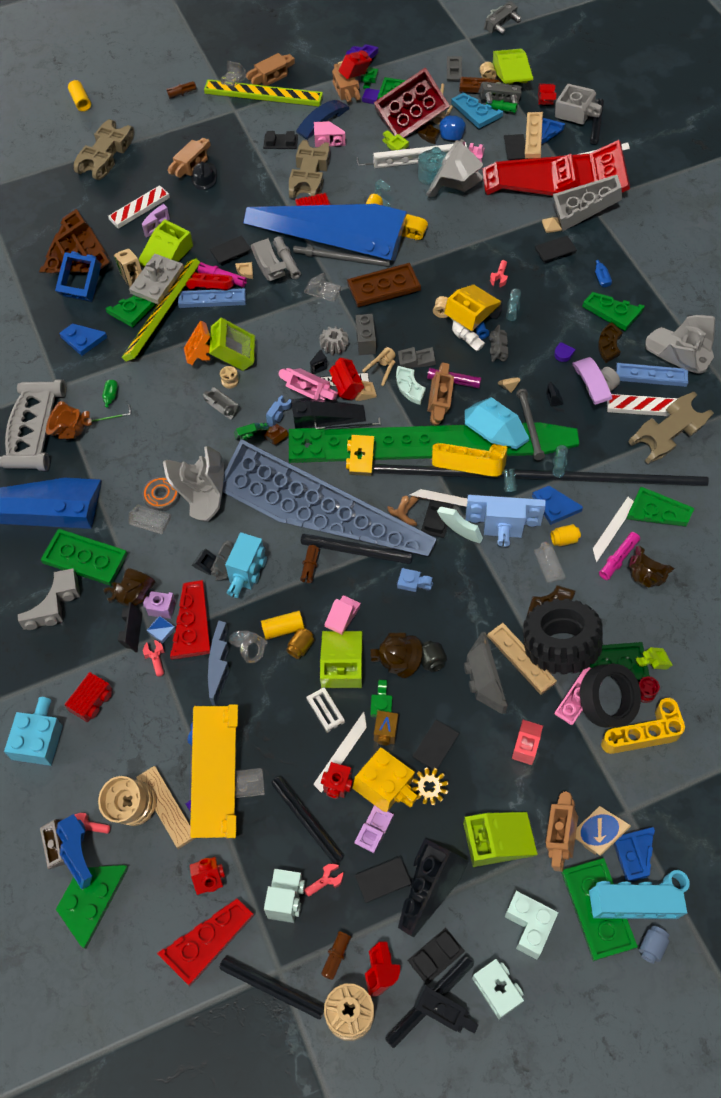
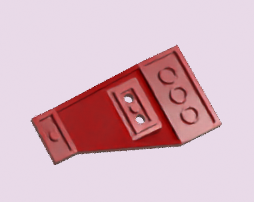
[482,140,630,196]

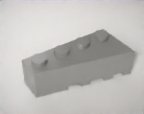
[553,175,622,232]

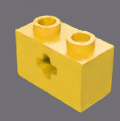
[346,435,374,476]

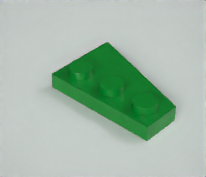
[582,292,645,331]
[626,487,694,526]

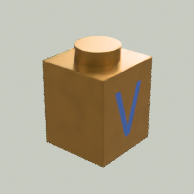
[374,711,398,746]

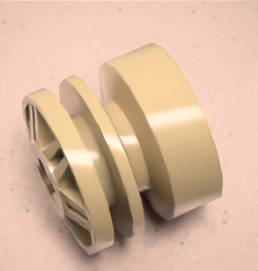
[98,776,156,826]
[324,984,374,1041]

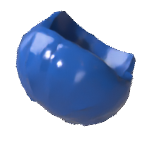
[440,115,466,141]

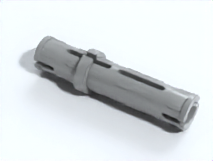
[273,237,301,279]

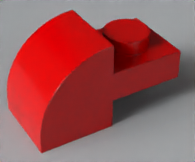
[538,84,556,105]
[365,941,400,997]

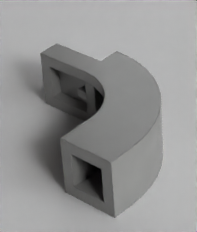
[250,238,287,281]

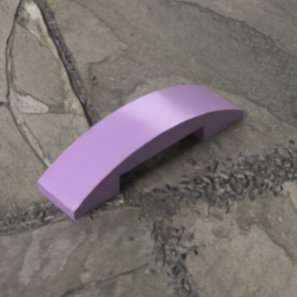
[572,357,612,405]

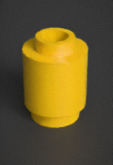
[551,524,581,547]

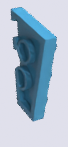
[451,93,503,129]

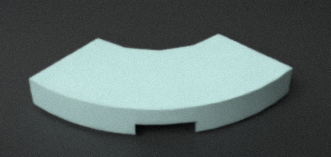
[396,366,426,405]
[437,507,483,543]

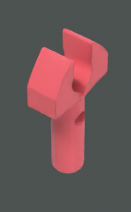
[490,260,508,287]
[143,640,165,677]
[75,813,111,834]
[304,864,344,896]

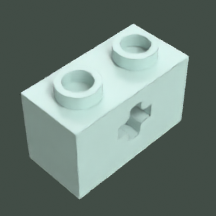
[472,959,524,1020]

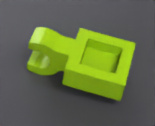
[382,130,409,151]
[636,647,672,670]

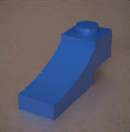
[56,814,92,890]

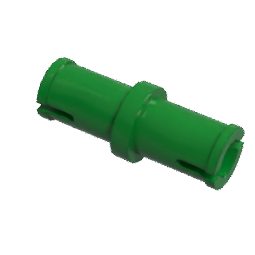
[486,100,518,114]

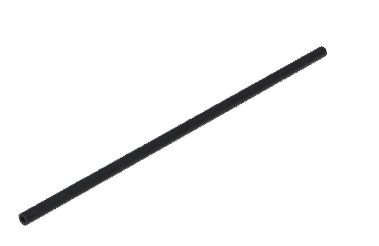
[374,464,709,486]

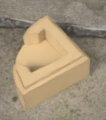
[235,262,253,279]

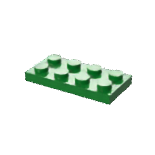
[41,528,128,586]
[561,858,638,962]

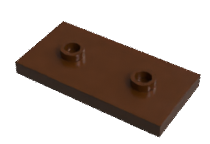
[347,263,421,307]

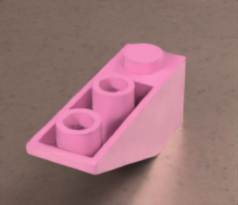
[554,667,602,725]

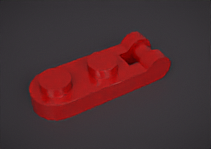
[186,272,233,290]

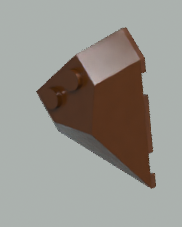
[39,209,110,273]

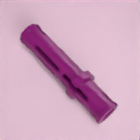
[427,368,481,389]

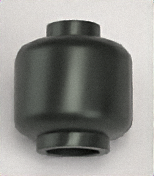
[421,641,447,672]

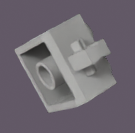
[555,84,602,124]

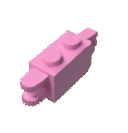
[279,368,338,400]

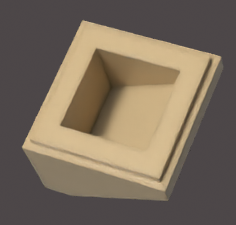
[355,381,377,401]

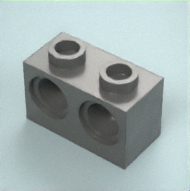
[355,314,376,355]

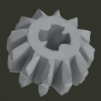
[319,326,349,356]

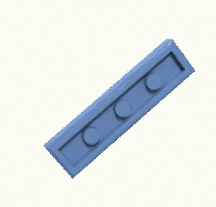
[178,288,246,308]
[616,363,688,387]

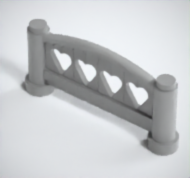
[0,379,66,471]

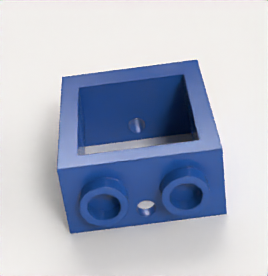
[55,251,102,302]

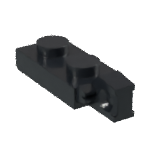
[413,985,478,1034]

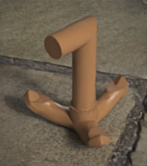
[387,496,426,526]

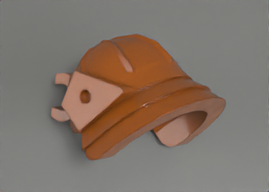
[46,401,92,439]

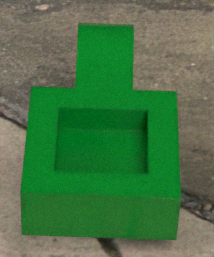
[361,67,378,89]
[370,680,392,717]

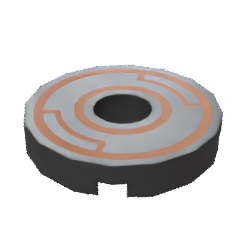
[142,477,179,511]

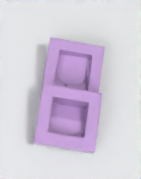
[142,204,170,238]
[354,805,394,853]

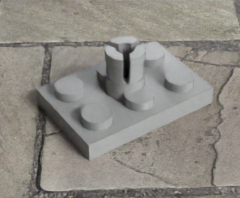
[129,253,184,305]

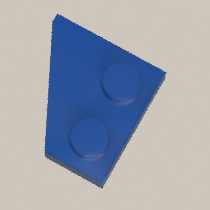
[541,118,565,145]
[59,324,107,356]
[532,486,583,525]
[614,827,655,882]

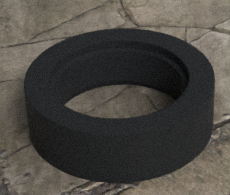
[580,664,641,727]

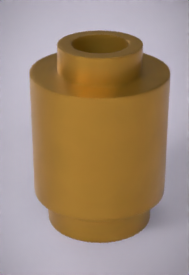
[286,628,314,659]

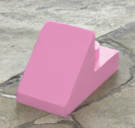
[324,595,361,634]

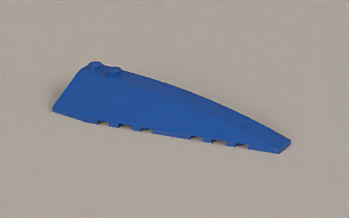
[243,204,407,261]
[0,478,102,529]

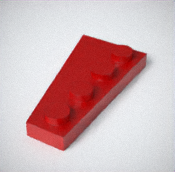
[170,580,211,660]
[157,899,254,986]

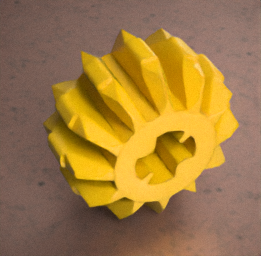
[412,768,448,805]

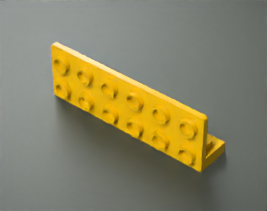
[190,705,238,838]

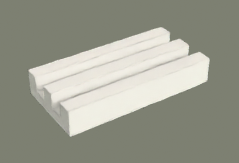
[307,688,345,733]

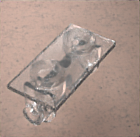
[534,542,566,583]

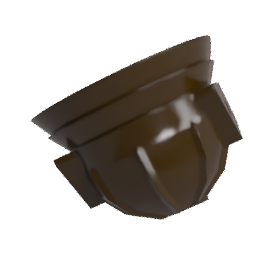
[629,546,675,588]
[103,568,156,606]
[370,633,422,678]

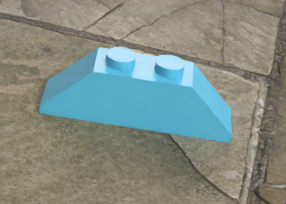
[465,397,529,449]

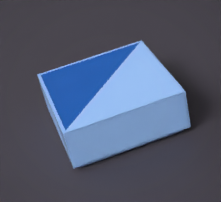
[147,616,176,644]

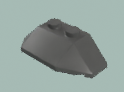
[464,632,508,714]

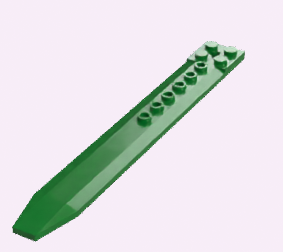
[289,422,579,463]

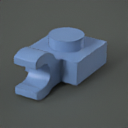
[266,395,292,426]
[397,568,433,592]

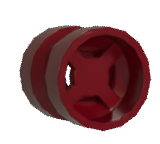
[639,676,660,703]

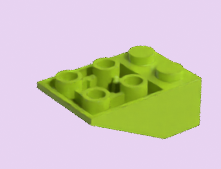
[493,49,533,85]
[138,219,193,267]
[320,631,362,688]
[463,812,538,867]

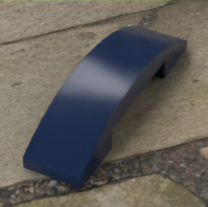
[296,100,349,140]

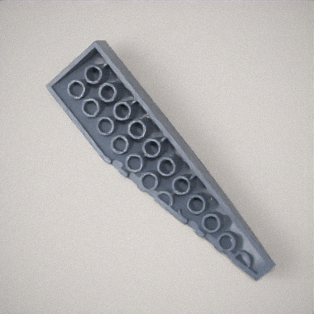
[222,439,437,556]

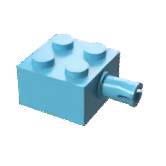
[225,532,267,598]
[4,697,63,766]

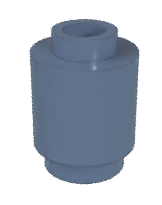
[639,926,670,964]

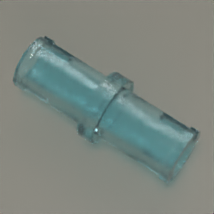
[506,289,521,321]
[552,445,568,477]

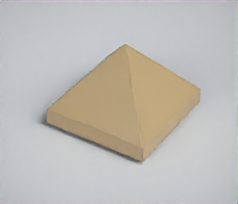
[542,217,562,233]
[498,377,520,393]

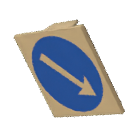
[575,806,631,856]

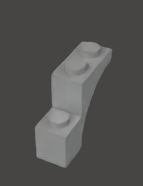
[18,569,80,630]

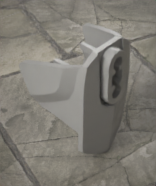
[426,139,483,197]
[645,315,715,373]
[163,446,224,522]

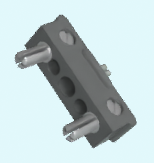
[484,1,521,34]
[478,82,522,103]

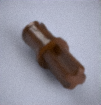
[166,81,196,99]
[300,545,319,583]
[321,931,352,980]

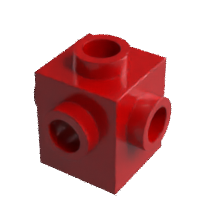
[321,762,353,799]
[190,857,225,895]

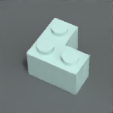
[264,869,305,923]
[505,891,558,960]

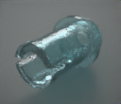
[503,469,518,492]

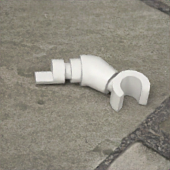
[451,318,485,351]

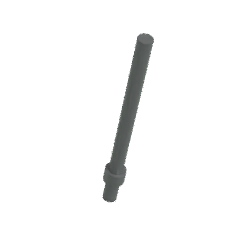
[293,246,390,267]

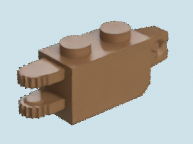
[246,53,295,86]
[332,63,360,103]
[167,138,211,178]
[427,362,454,426]
[546,791,578,872]

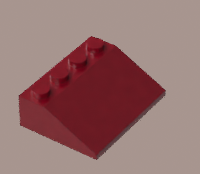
[374,67,450,138]

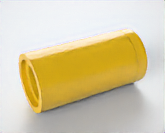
[68,80,91,111]
[261,611,304,640]

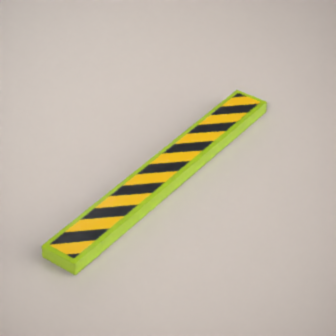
[204,80,323,106]
[121,258,200,361]

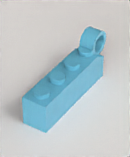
[589,870,690,919]

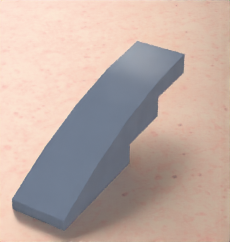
[208,621,230,706]

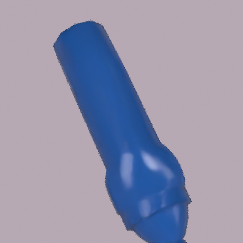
[595,260,612,287]

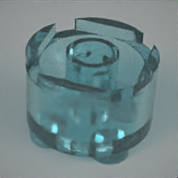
[418,147,447,185]

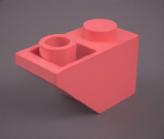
[512,720,543,765]

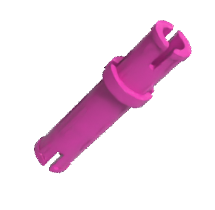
[198,262,247,288]
[599,532,641,580]

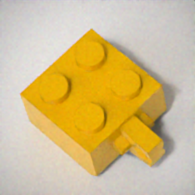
[352,747,417,812]

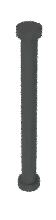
[517,389,545,460]

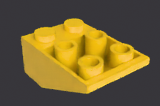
[444,285,501,331]

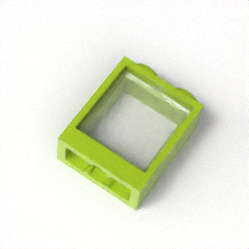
[209,318,255,371]

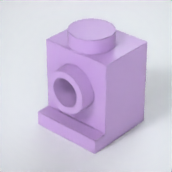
[144,591,176,619]

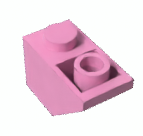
[314,121,346,147]

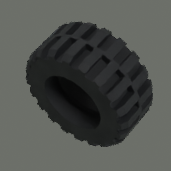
[523,598,603,674]

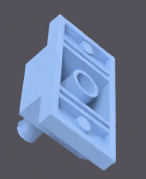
[465,495,545,547]

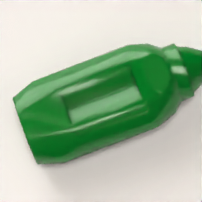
[102,380,118,408]

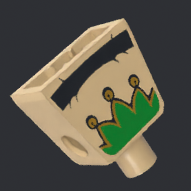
[114,249,142,288]

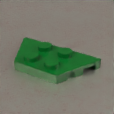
[56,865,128,949]

